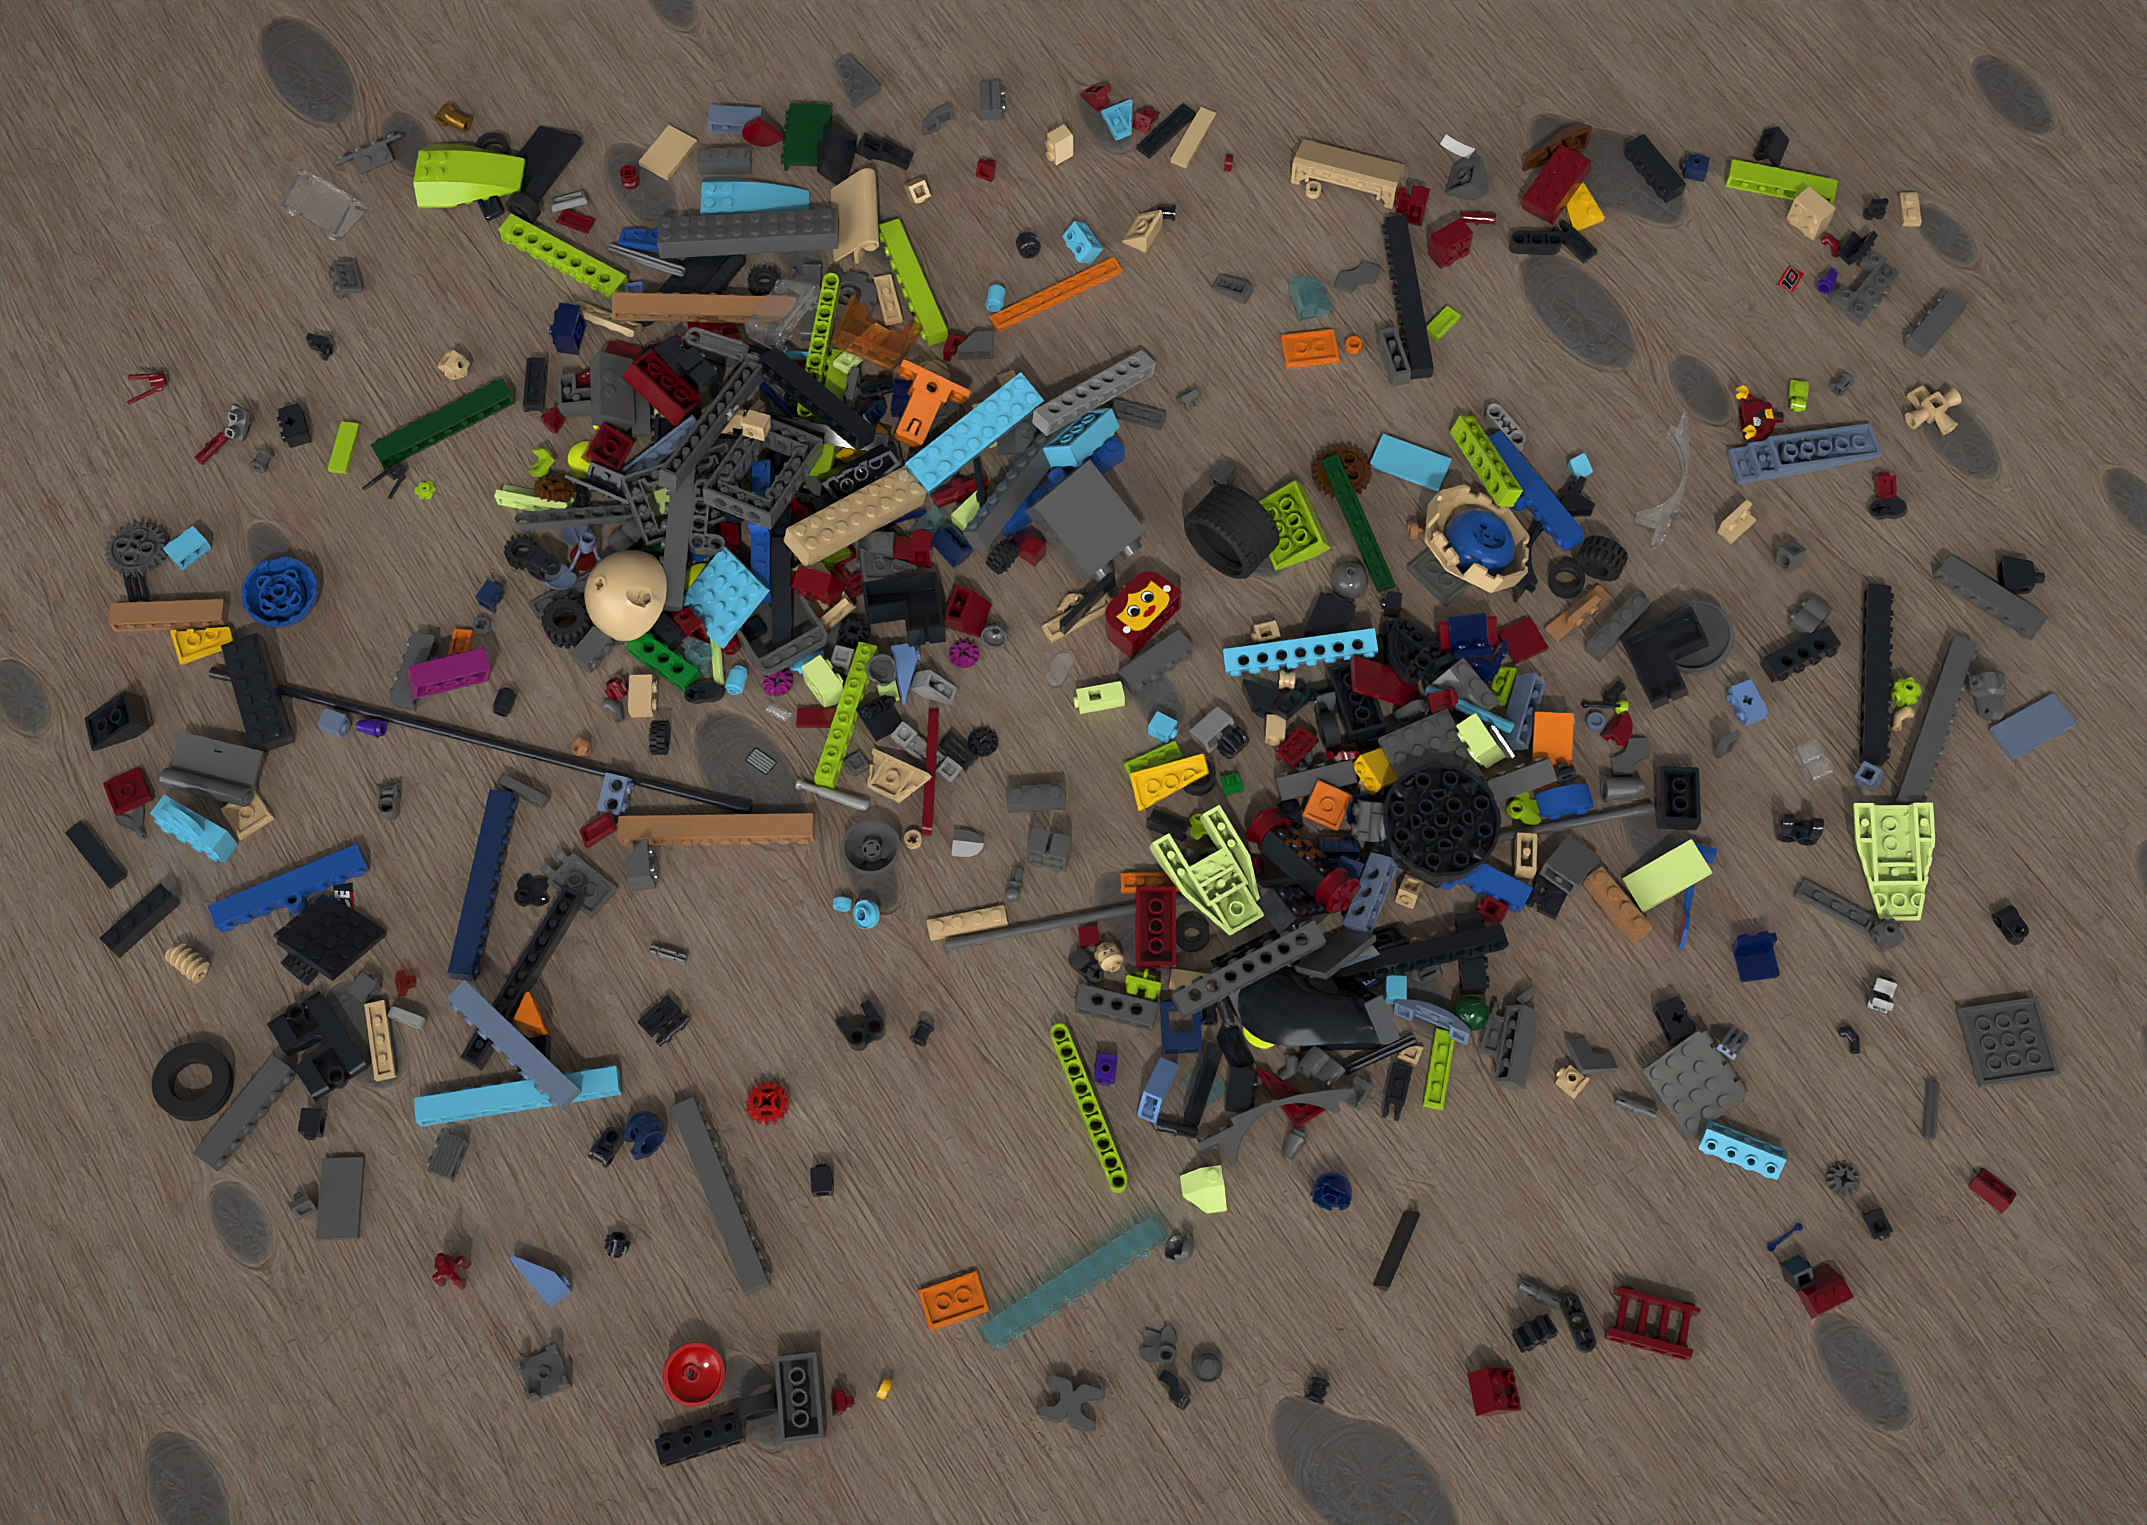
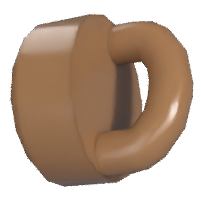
[1407,521,1425,540]
[572,736,592,756]

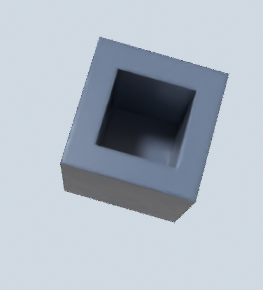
[317,708,351,739]
[1854,761,1884,793]

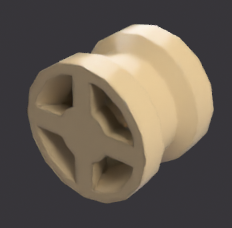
[1279,670,1296,690]

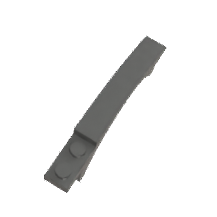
[1198,1089,1355,1166]

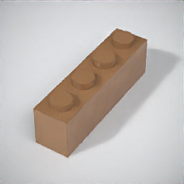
[1583,866,1653,945]

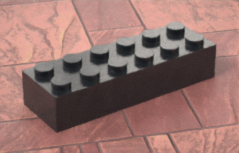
[221,633,295,753]

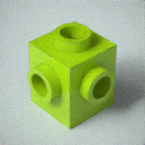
[1889,677,1922,709]

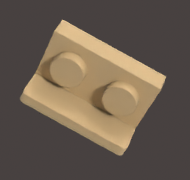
[1717,500,1756,544]

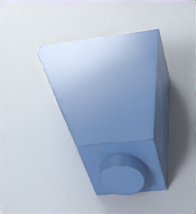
[1137,1057,1179,1124]

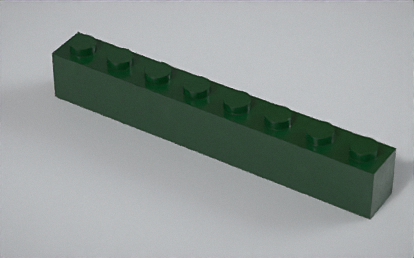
[370,378,515,470]

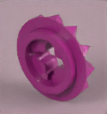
[949,639,979,668]
[763,669,793,696]

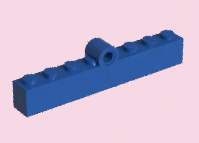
[1488,430,1584,552]
[1001,436,1125,539]
[748,460,775,604]
[1380,836,1533,912]
[208,844,369,932]

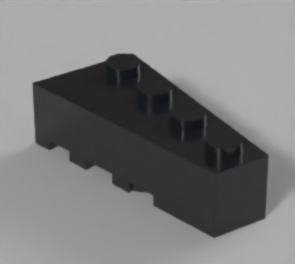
[815,445,900,502]

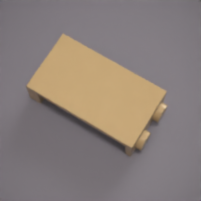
[791,560,856,631]

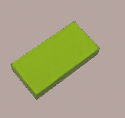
[1426,305,1461,342]

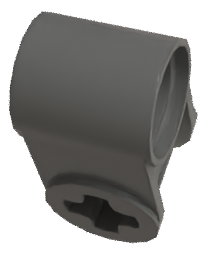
[377,782,401,821]

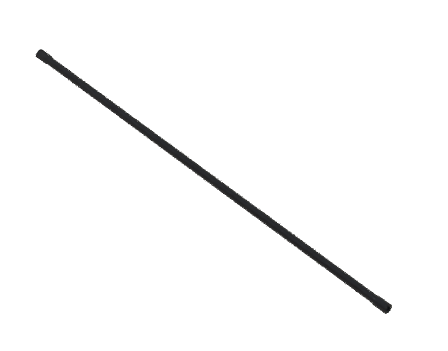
[209,667,753,814]

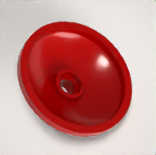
[662,1342,725,1407]

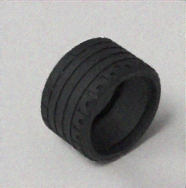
[1184,484,1280,579]

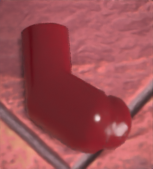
[1821,233,1840,258]

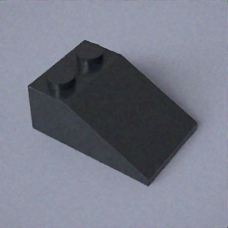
[84,690,150,751]

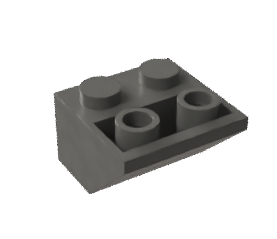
[625,839,659,892]

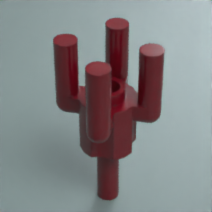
[432,1253,471,1289]

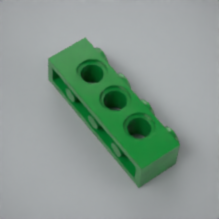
[626,632,701,692]

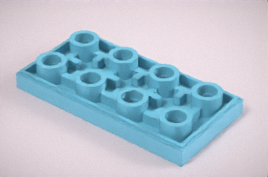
[1370,434,1452,492]

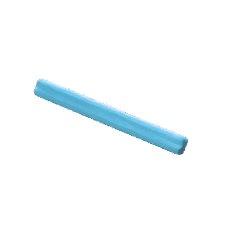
[1425,685,1514,733]

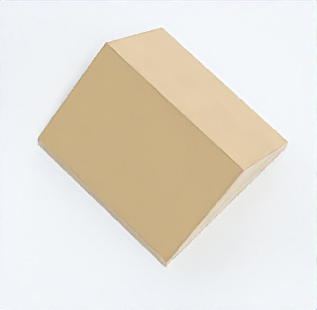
[1122,210,1163,253]

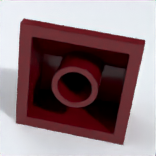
[1795,1264,1854,1319]

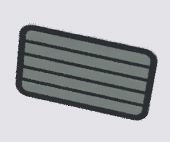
[745,748,777,775]

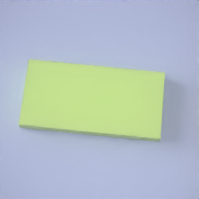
[1622,839,1712,913]

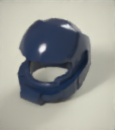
[623,1111,665,1161]

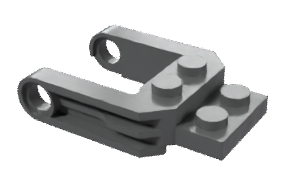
[679,327,760,368]

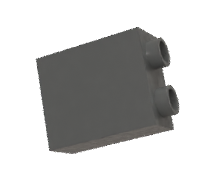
[1025,460,1146,582]

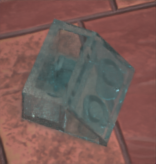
[1288,276,1334,322]

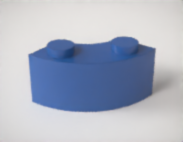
[1535,784,1594,820]

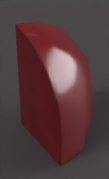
[1600,711,1633,746]

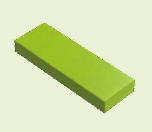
[327,421,360,474]
[1123,740,1184,780]

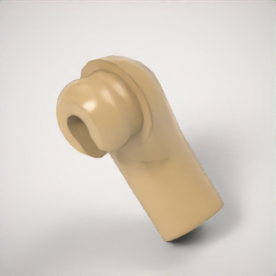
[1057,593,1084,614]

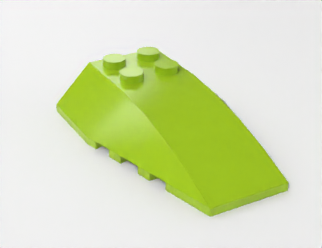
[413,144,525,208]

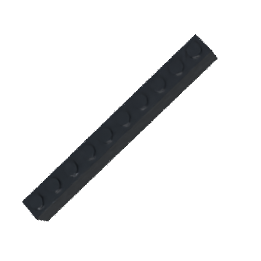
[1381,215,1434,379]
[1859,583,1894,766]
[460,885,585,1071]

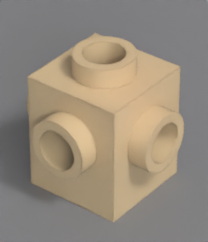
[437,350,470,380]

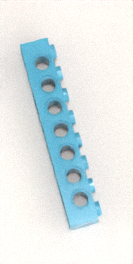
[1223,628,1378,677]

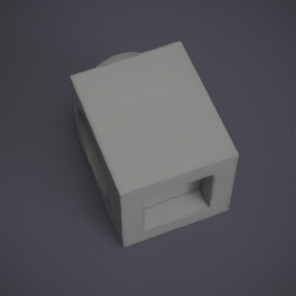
[830,645,855,675]

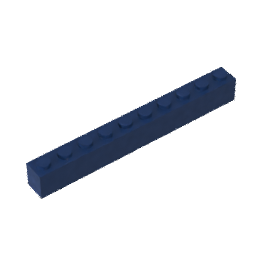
[447,789,518,981]

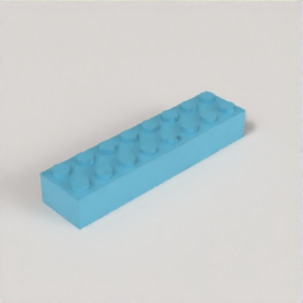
[905,372,1044,495]

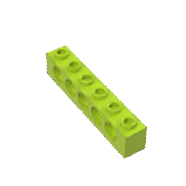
[1450,415,1523,507]

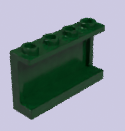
[780,103,833,171]

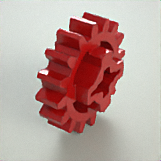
[745,1081,790,1126]

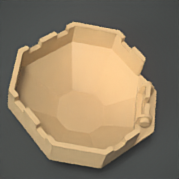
[1424,484,1530,593]

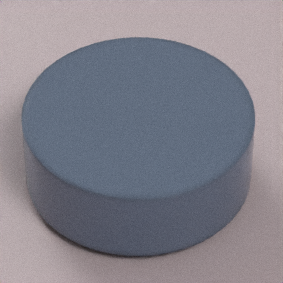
[1586,712,1606,732]

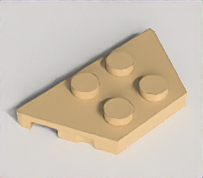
[867,748,932,803]

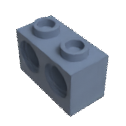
[596,773,634,816]

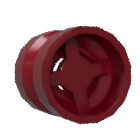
[619,165,640,189]

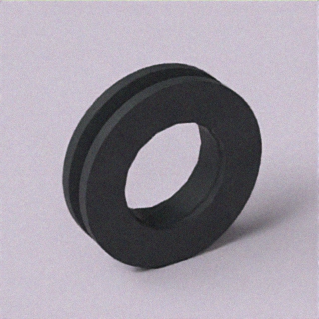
[152,1043,234,1122]

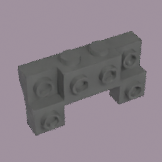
[1830,249,1900,326]

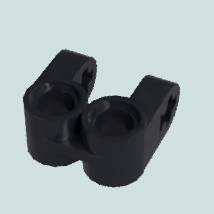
[524,546,561,582]
[1777,813,1824,846]
[834,999,886,1051]

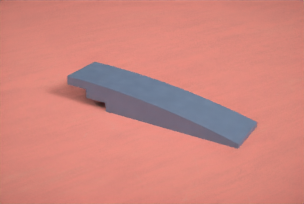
[1727,423,1882,484]

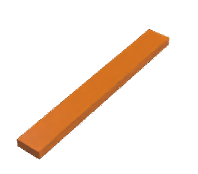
[989,256,1123,333]

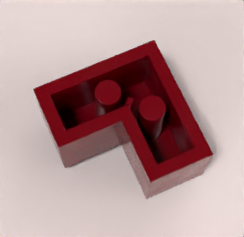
[893,529,934,568]

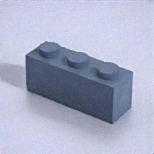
[707,105,764,134]

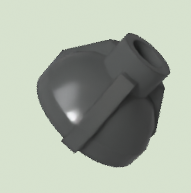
[980,622,1008,648]

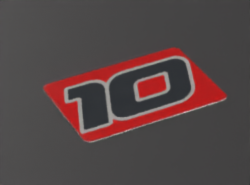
[1777,266,1804,292]

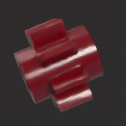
[604,677,629,700]

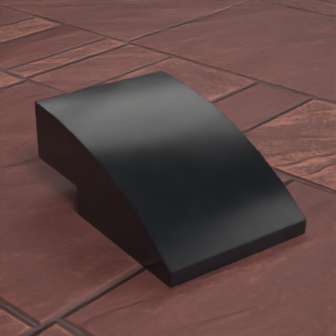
[817,120,856,185]

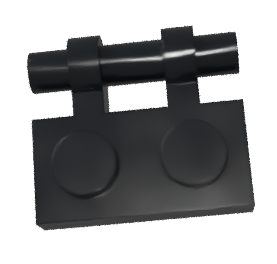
[1525,874,1568,920]
[637,995,690,1047]

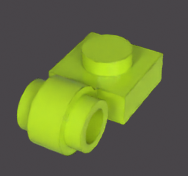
[1788,380,1809,412]

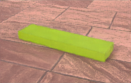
[1423,1028,1455,1110]

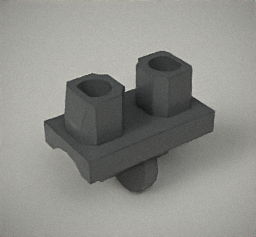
[225,403,252,441]

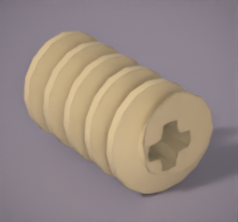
[165,943,210,984]

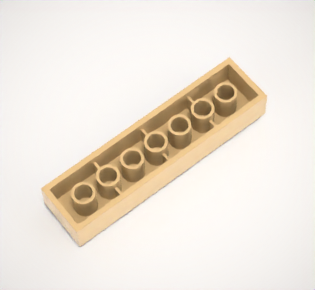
[784,466,927,568]

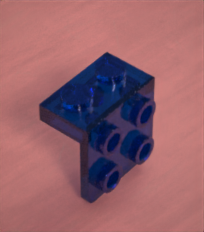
[1732,931,1780,982]

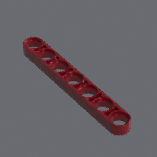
[921,707,939,836]

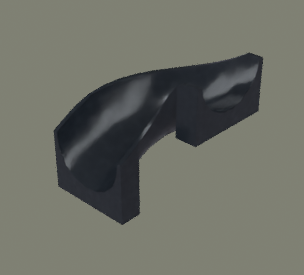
[1210,929,1400,1046]

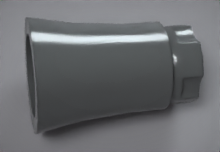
[1600,775,1645,803]

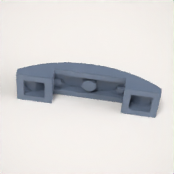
[1394,999,1471,1045]

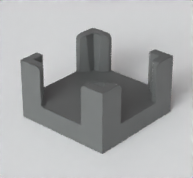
[515,1344,572,1403]

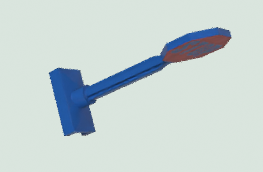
[1674,840,1717,949]

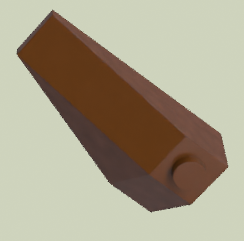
[1522,123,1592,172]

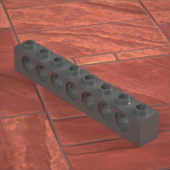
[1172,920,1326,1019]

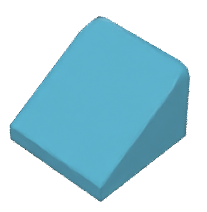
[1567,453,1593,480]

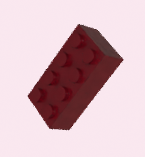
[1522,144,1591,225]
[622,349,700,427]
[1135,886,1176,969]

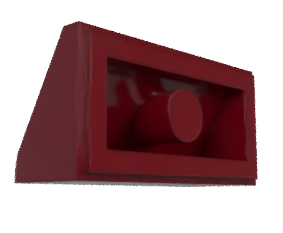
[1969,1168,2017,1213]

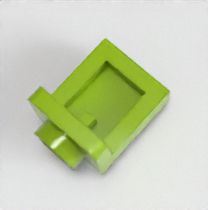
[528,448,555,477]

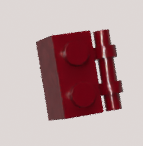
[1394,185,1430,226]

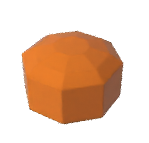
[1345,336,1363,354]

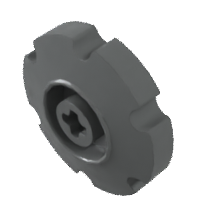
[826,272,878,324]

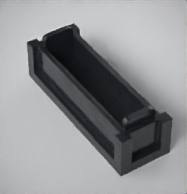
[523,358,547,412]

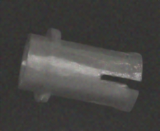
[766,702,792,723]

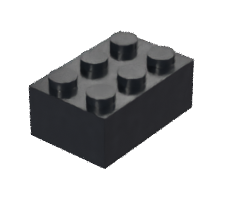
[1655,766,1701,830]

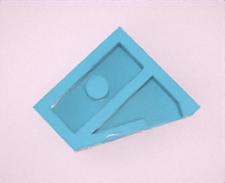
[1101,99,1132,141]

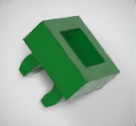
[1220,772,1244,797]

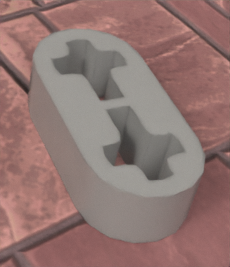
[387,1006,426,1030]

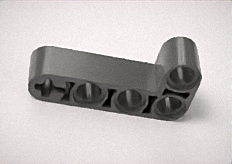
[688,479,725,556]

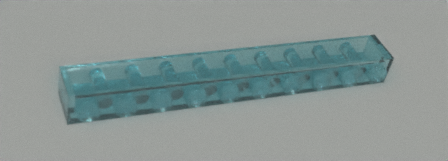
[978,1214,1167,1352]

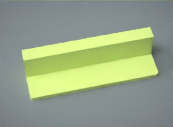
[494,485,574,518]

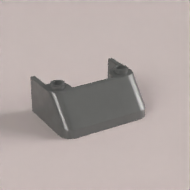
[737,595,828,676]

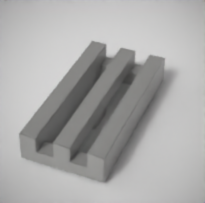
[550,190,587,212]

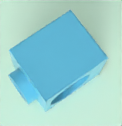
[1148,711,1179,743]
[1384,974,1407,1005]

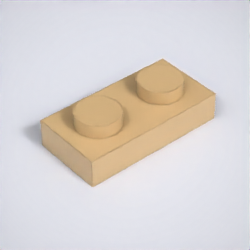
[1898,192,1922,226]

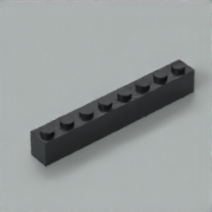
[759,347,876,451]

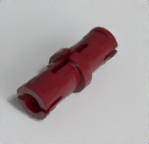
[1460,211,1496,225]
[194,431,229,465]

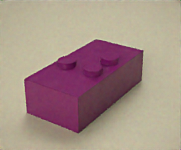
[406,648,490,700]

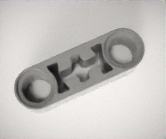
[1484,404,1526,453]

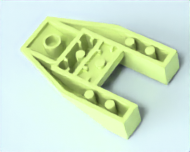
[1149,805,1264,936]

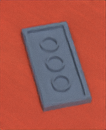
[1989,693,2077,761]

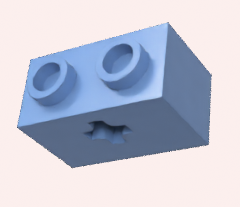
[1726,679,1769,727]

